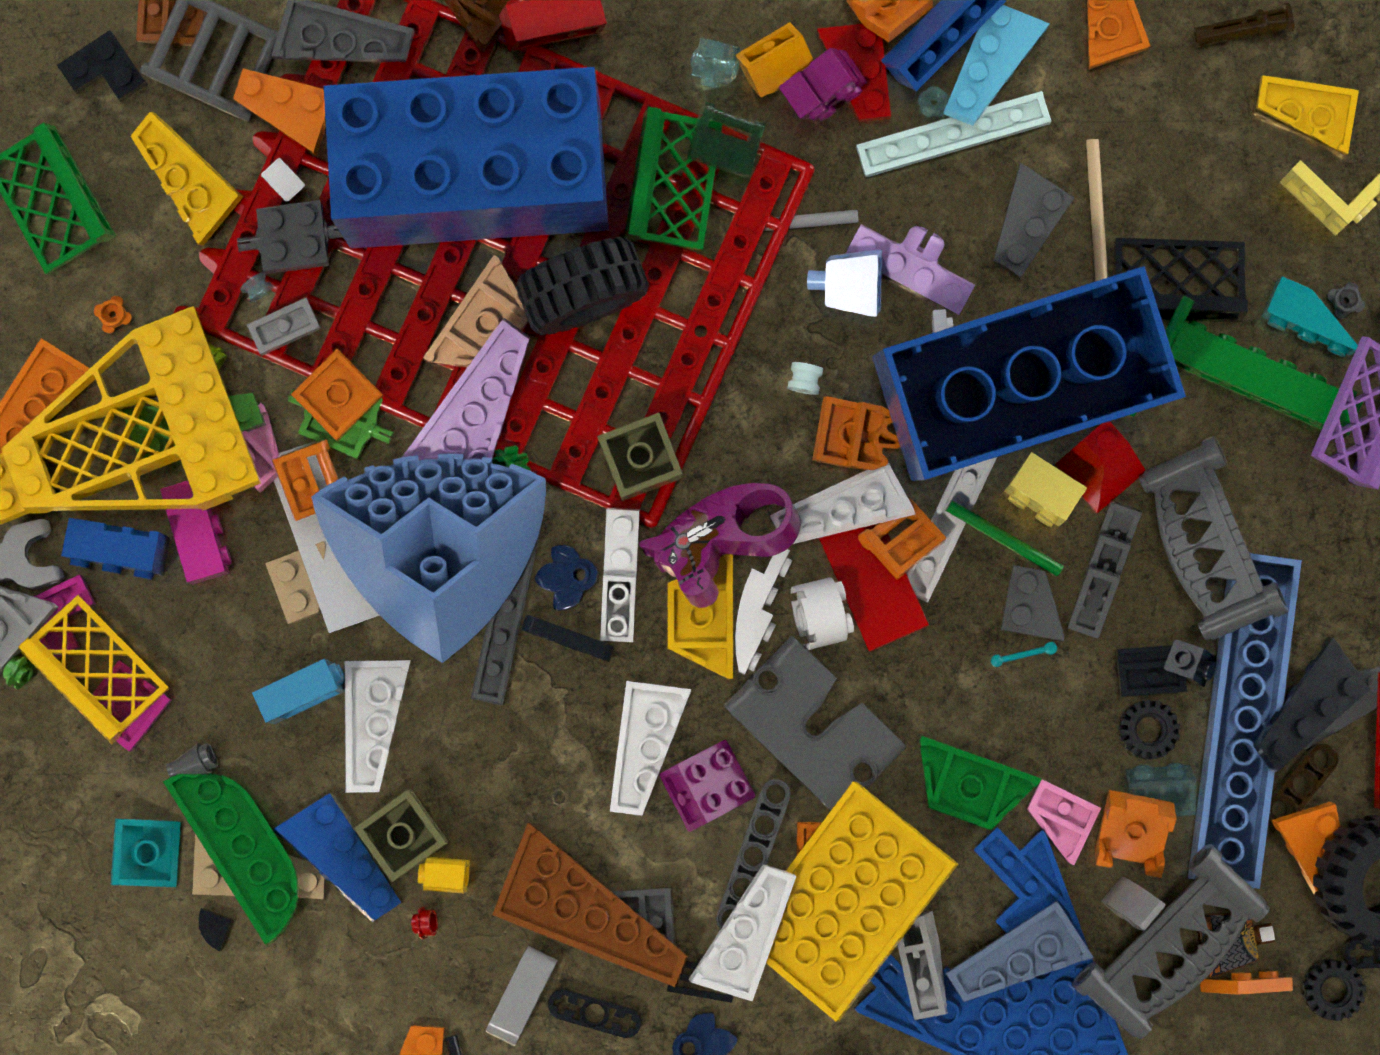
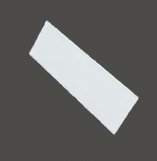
[274,441,380,633]

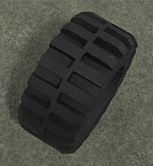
[516,237,649,335]
[1313,815,1380,948]

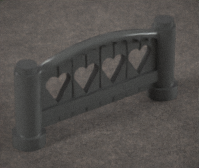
[1139,435,1289,640]
[1072,844,1270,1039]

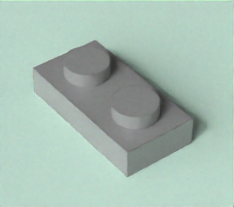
[247,298,321,356]

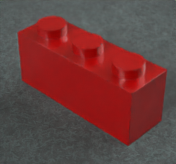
[499,0,607,52]

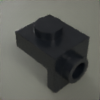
[1164,640,1216,687]

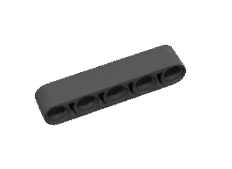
[716,779,791,929]

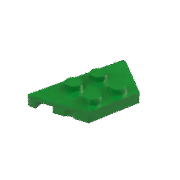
[919,736,1041,830]

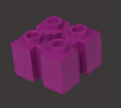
[779,48,867,121]

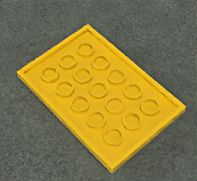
[766,781,958,1022]

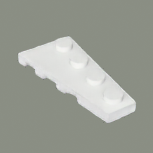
[770,463,915,544]
[344,660,411,793]
[610,681,691,816]
[689,864,796,1001]

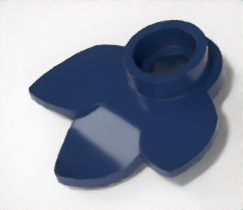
[534,545,598,610]
[672,1013,738,1055]

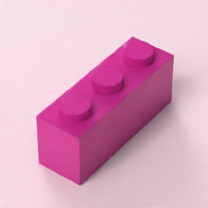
[160,481,232,585]

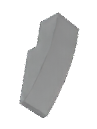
[1101,876,1166,931]

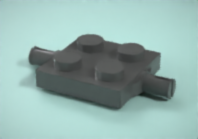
[237,200,343,275]

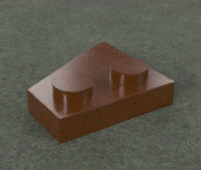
[444,0,510,52]

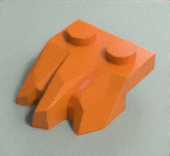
[846,0,933,42]
[812,396,900,470]

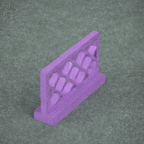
[1311,336,1380,490]

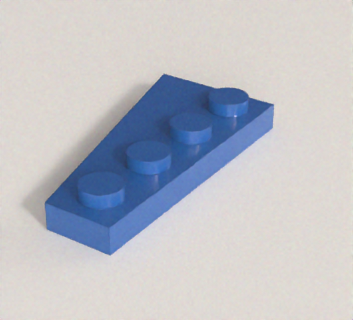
[273,793,401,922]

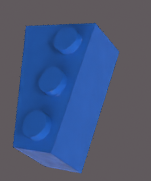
[61,518,171,580]

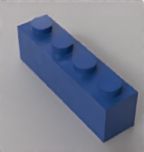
[881,0,1007,91]

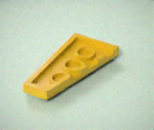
[130,112,243,246]

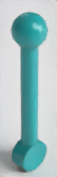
[990,642,1057,667]

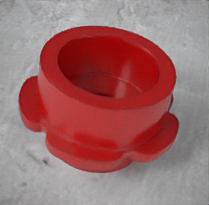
[411,907,438,940]

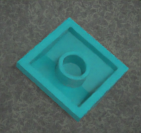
[111,819,181,887]

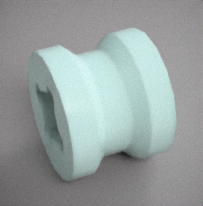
[787,362,823,395]

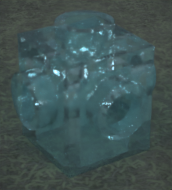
[690,37,741,89]

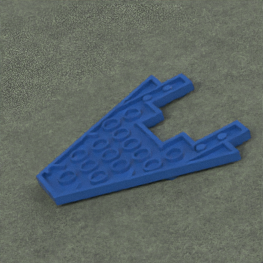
[854,827,1128,1055]

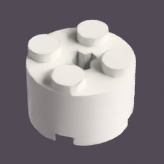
[791,577,854,650]

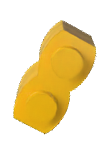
[418,857,470,894]

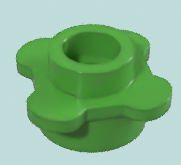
[3,656,35,690]

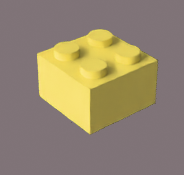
[1004,452,1087,527]

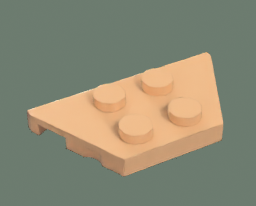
[423,255,528,367]

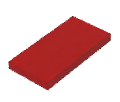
[819,523,929,652]

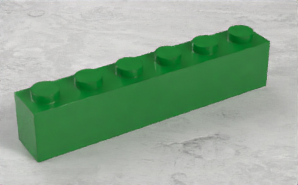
[1171,320,1363,438]

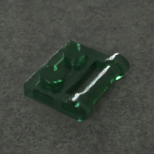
[687,101,766,178]

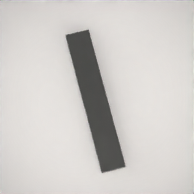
[470,514,544,706]

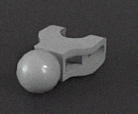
[0,519,65,591]

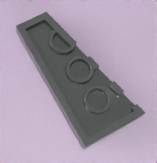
[271,0,415,63]

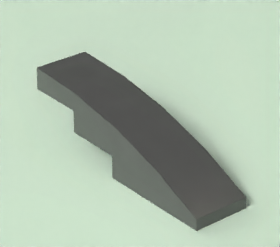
[1067,500,1142,639]

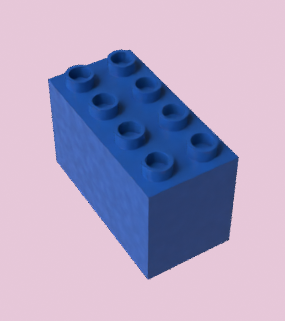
[324,67,609,248]
[872,266,1186,481]

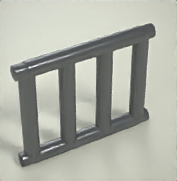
[140,0,278,122]

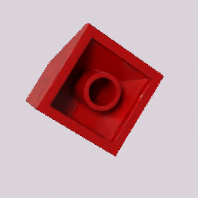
[1054,421,1145,514]

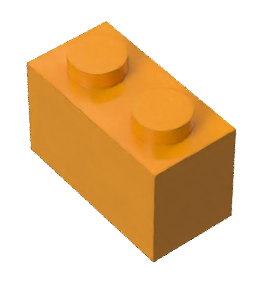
[735,22,814,98]

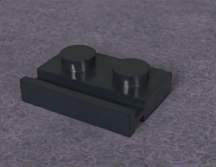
[1116,645,1187,697]

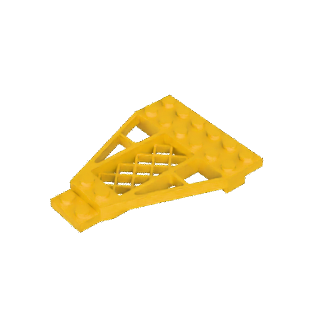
[0,306,261,525]

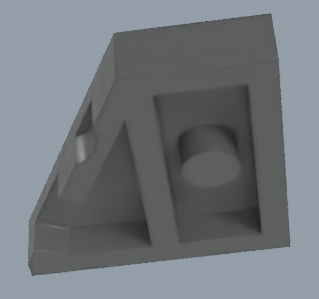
[1000,565,1064,642]

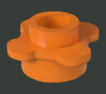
[94,296,132,334]

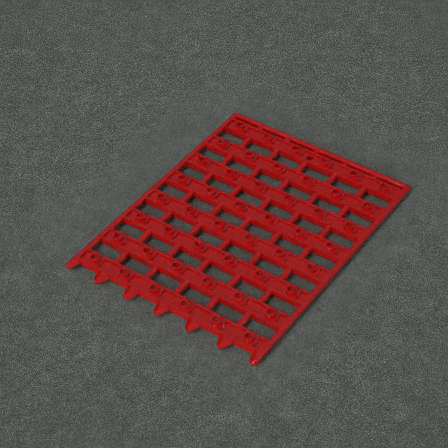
[173,0,815,528]

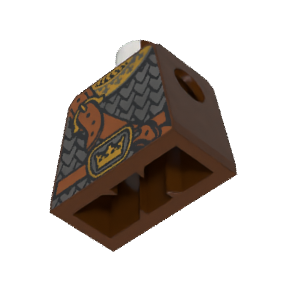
[1196,913,1275,978]

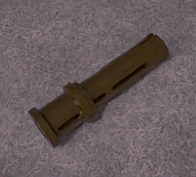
[1194,3,1295,48]

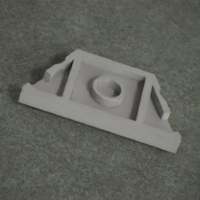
[0,586,58,675]

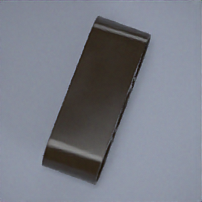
[1269,744,1339,823]

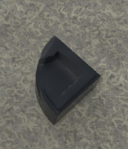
[199,908,233,951]

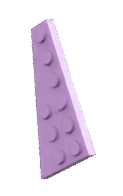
[402,318,530,460]

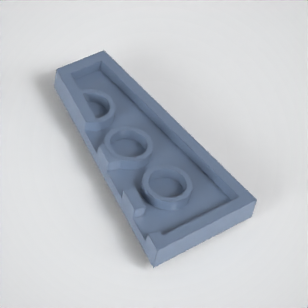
[945,901,1094,1002]

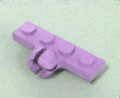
[845,224,975,315]

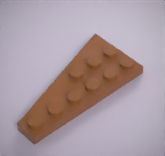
[492,822,688,987]

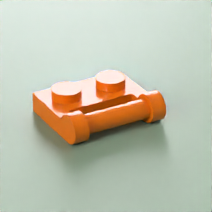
[271,439,339,521]
[858,498,947,580]

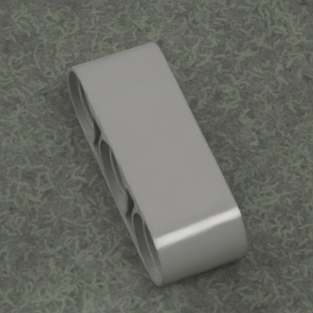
[485,945,558,1047]

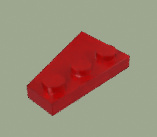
[816,24,891,122]

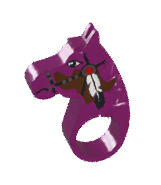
[638,483,801,608]

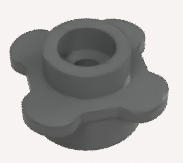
[1327,282,1365,319]

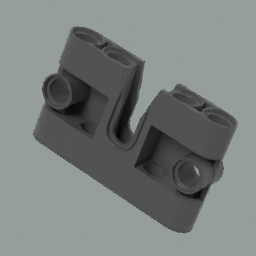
[723,635,906,811]

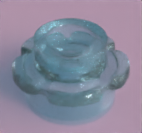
[918,86,949,118]

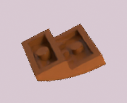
[136,0,207,46]

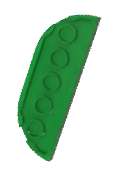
[163,773,299,947]

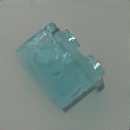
[1126,763,1196,816]

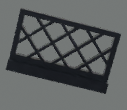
[1114,238,1248,322]

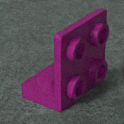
[659,740,755,832]

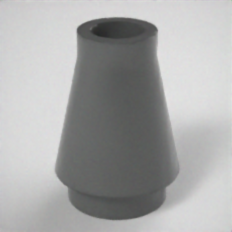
[166,743,218,777]

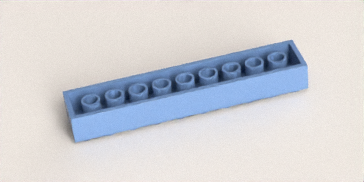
[1188,553,1302,889]

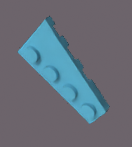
[943,5,1050,126]

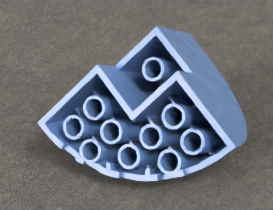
[311,453,546,663]

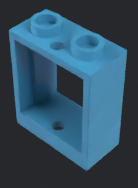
[252,659,345,724]

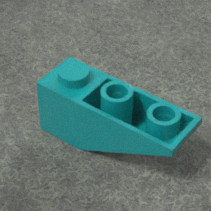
[1261,276,1358,357]

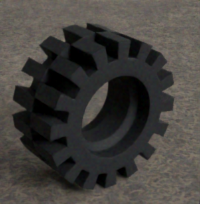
[1118,700,1181,760]
[1302,959,1366,1021]

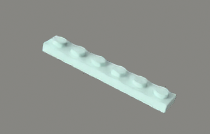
[856,91,1051,178]

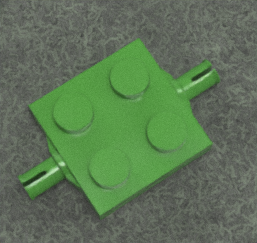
[288,389,394,460]

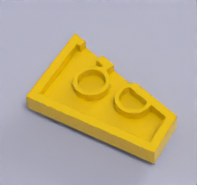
[1256,75,1359,155]

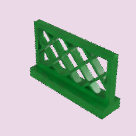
[624,107,723,251]
[0,122,116,275]

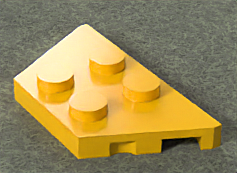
[668,554,733,679]

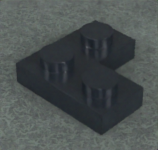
[57,30,148,102]

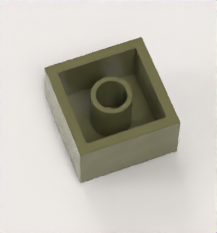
[597,413,683,501]
[354,789,449,882]

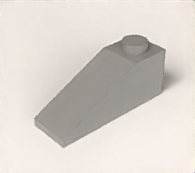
[897,911,948,1020]

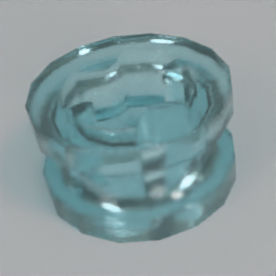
[240,272,274,303]

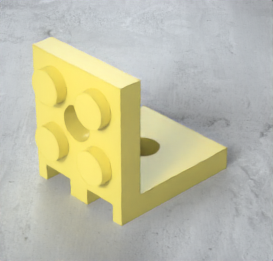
[1280,160,1380,236]

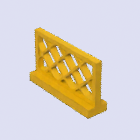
[18,595,169,745]

